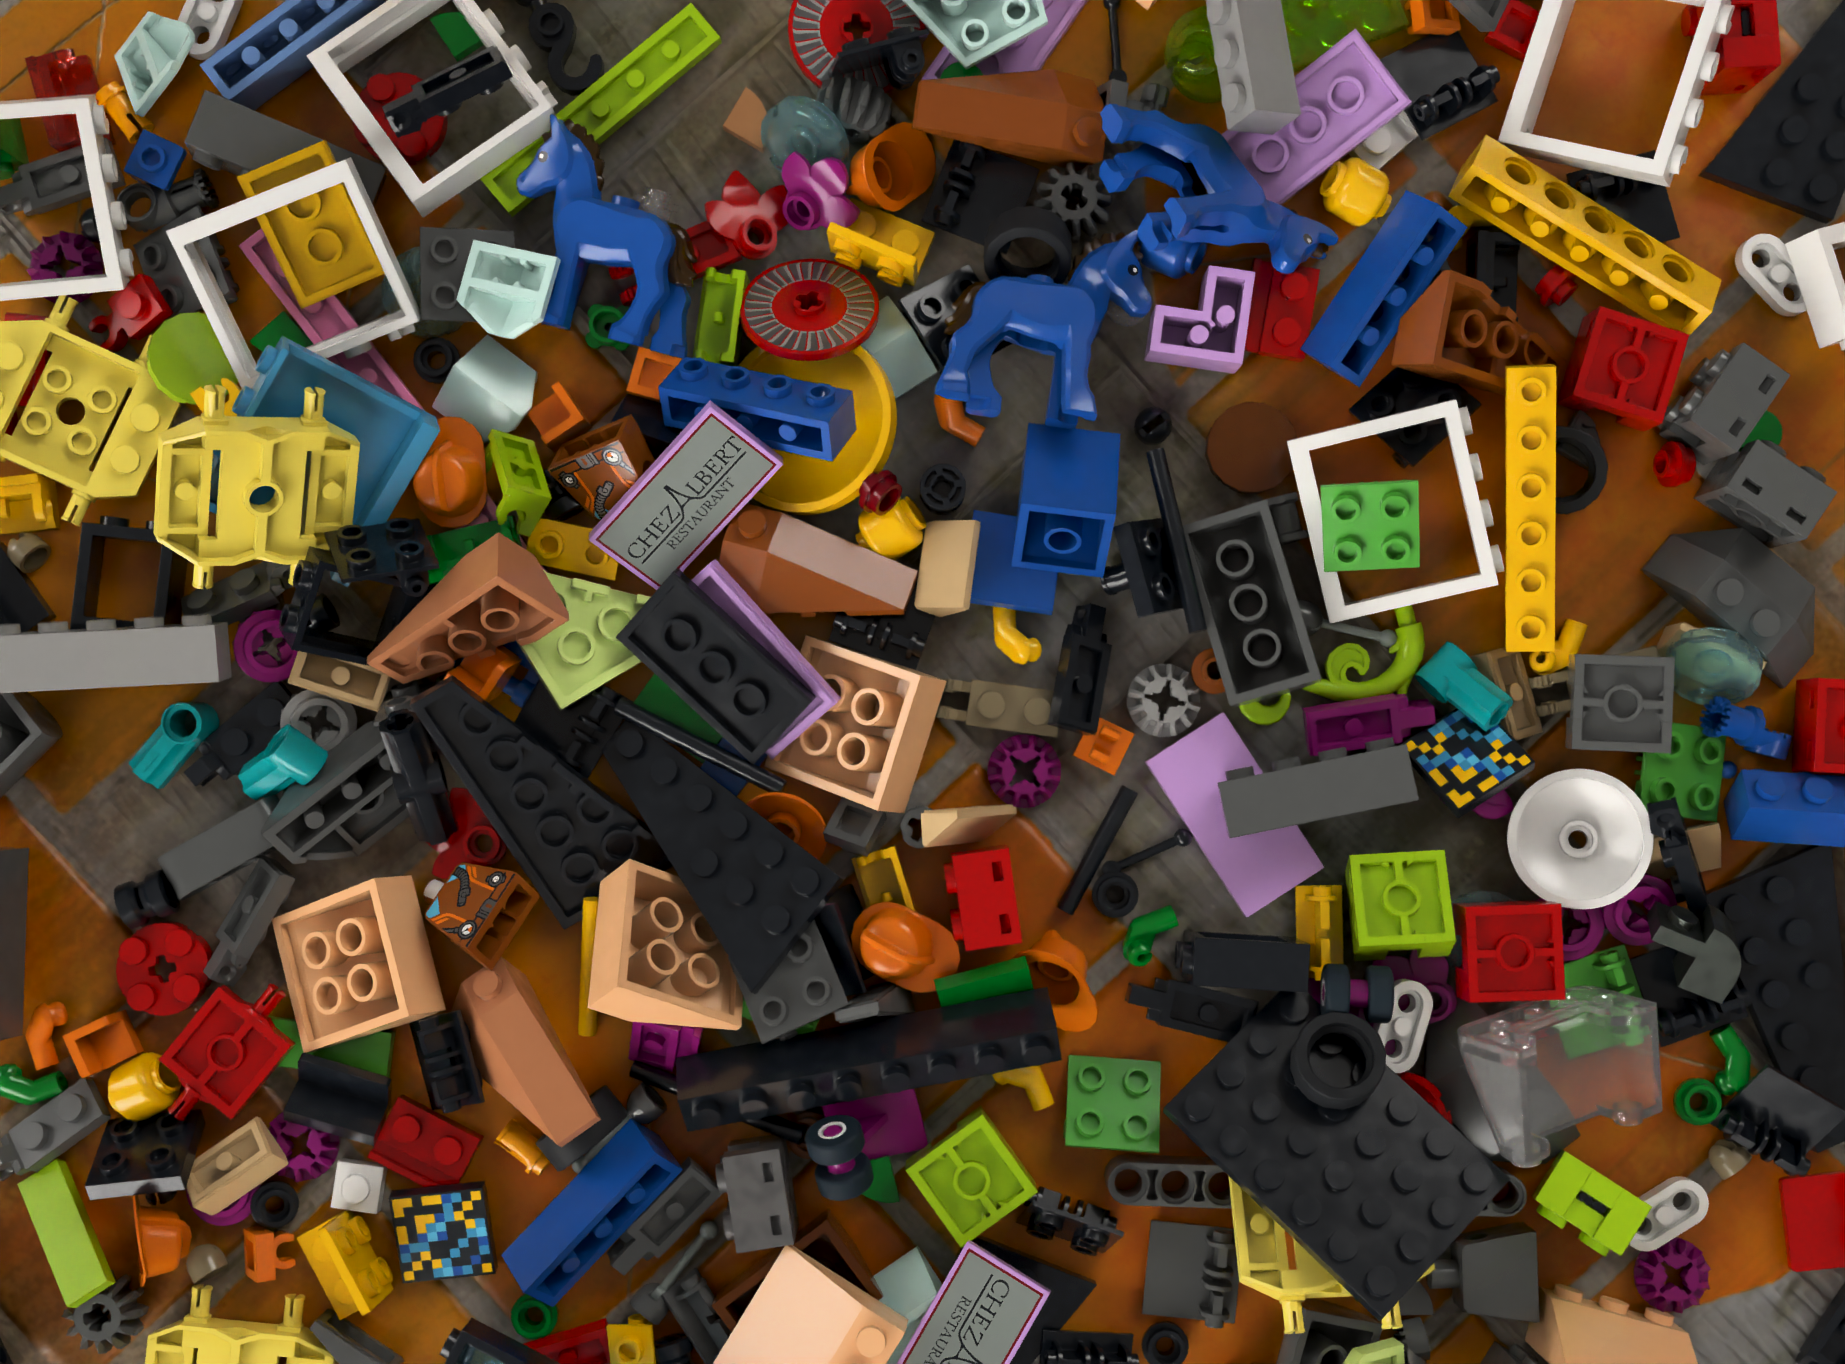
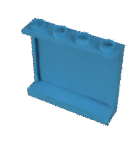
[209,336,440,587]

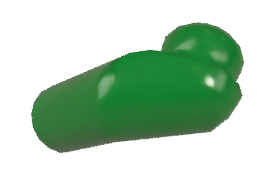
[1122,905,1179,967]
[1709,1023,1751,1096]
[0,1063,68,1106]

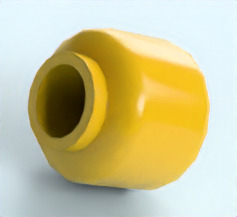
[1320,157,1392,227]
[855,496,927,561]
[108,1052,181,1122]

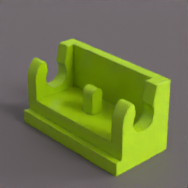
[693,267,750,366]
[485,429,552,537]

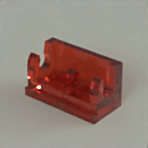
[25,48,116,153]

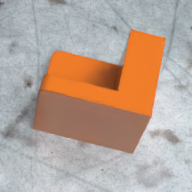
[528,381,592,453]
[443,645,523,702]
[62,1010,144,1078]

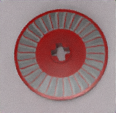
[788,0,925,93]
[740,259,879,361]

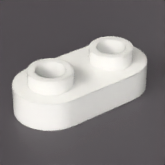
[177,0,243,60]
[1735,233,1807,317]
[1373,979,1433,1073]
[1629,1176,1709,1252]

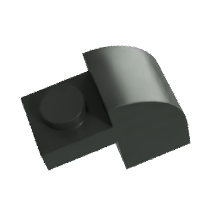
[1647,901,1741,1004]

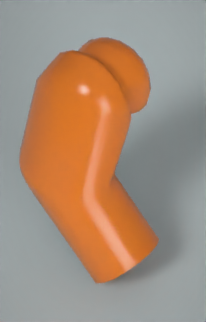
[934,394,986,447]
[25,1001,68,1071]

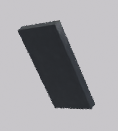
[616,568,816,765]

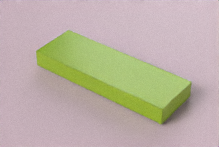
[17,1159,116,1308]

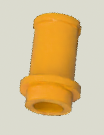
[96,81,154,143]
[494,1119,551,1176]

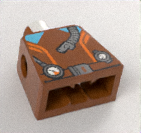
[548,414,655,521]
[424,862,540,971]

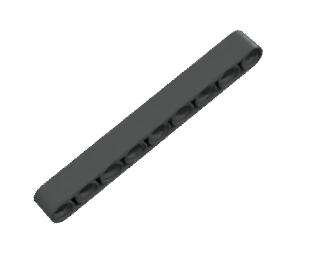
[1104,1154,1527,1217]

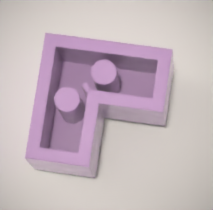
[1144,265,1255,374]

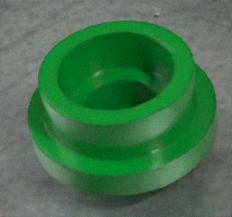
[1673,1078,1722,1125]
[511,1294,559,1340]

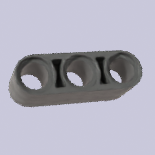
[157,794,280,901]

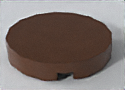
[1205,402,1297,494]

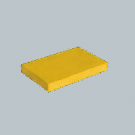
[237,140,385,309]

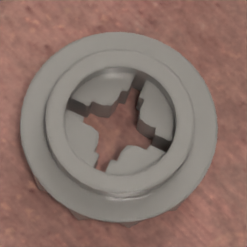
[1127,664,1201,737]
[280,689,357,752]

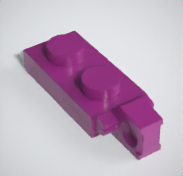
[1302,693,1436,756]

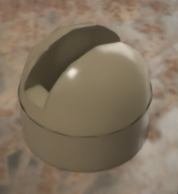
[7,532,51,573]
[1708,1138,1752,1180]
[186,1244,229,1285]

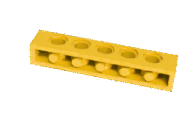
[1448,134,1721,336]
[1505,364,1556,652]

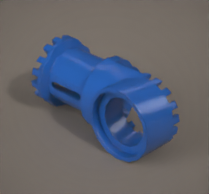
[1699,696,1793,761]

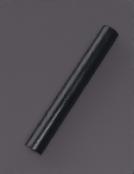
[1057,785,1138,916]

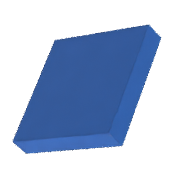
[970,510,1058,615]

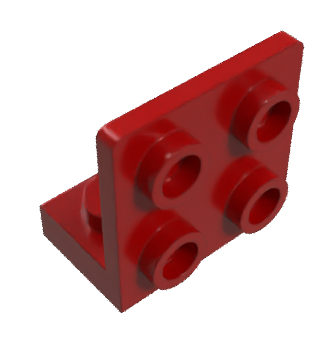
[1778,1171,1845,1272]

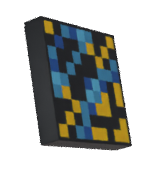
[1400,708,1535,819]
[389,1181,498,1283]

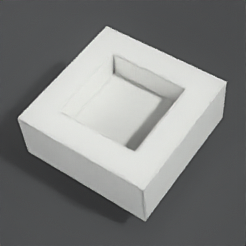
[331,1158,387,1214]

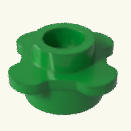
[585,304,630,351]

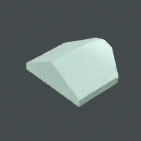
[114,11,195,117]
[456,240,561,339]
[860,296,938,400]
[432,334,538,444]

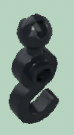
[515,0,605,96]

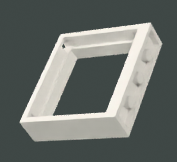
[306,0,558,217]
[1498,0,1735,187]
[0,94,135,301]
[166,157,421,388]
[1287,399,1504,623]

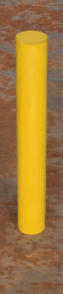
[578,897,599,1036]

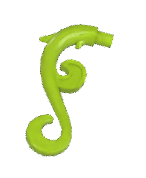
[1239,605,1425,725]

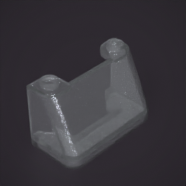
[1457,986,1663,1168]

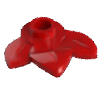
[704,170,788,260]
[426,787,508,880]

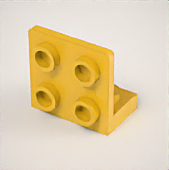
[827,198,935,287]
[297,1210,394,1320]

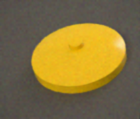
[738,346,897,515]

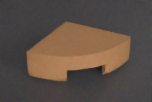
[723,87,769,153]

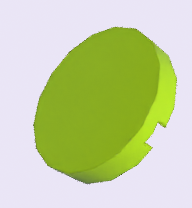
[147,312,238,405]

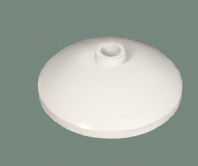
[1507,769,1654,909]

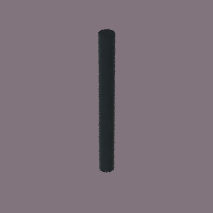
[1146,448,1207,634]
[614,698,787,792]
[629,1060,807,1145]

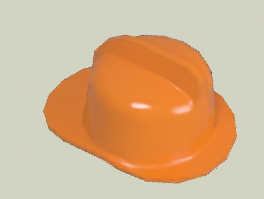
[846,122,936,212]
[412,416,488,528]
[851,901,960,993]
[1012,930,1099,1032]
[133,1195,192,1286]

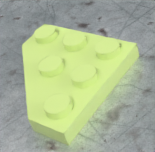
[516,570,651,711]

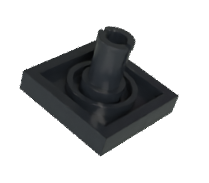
[1100,518,1183,618]
[84,1109,206,1205]

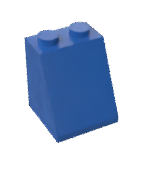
[1011,423,1121,578]

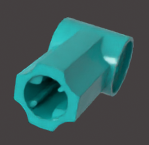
[1415,642,1513,731]
[129,702,219,789]
[238,724,328,800]

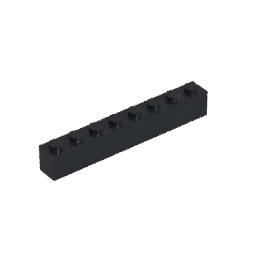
[676,987,1062,1132]

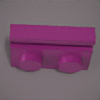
[628,1022,704,1072]

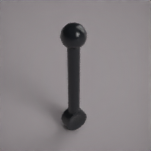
[1103,0,1127,82]
[1102,829,1192,874]

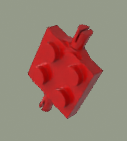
[159,983,296,1121]

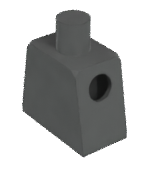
[1426,1222,1540,1323]

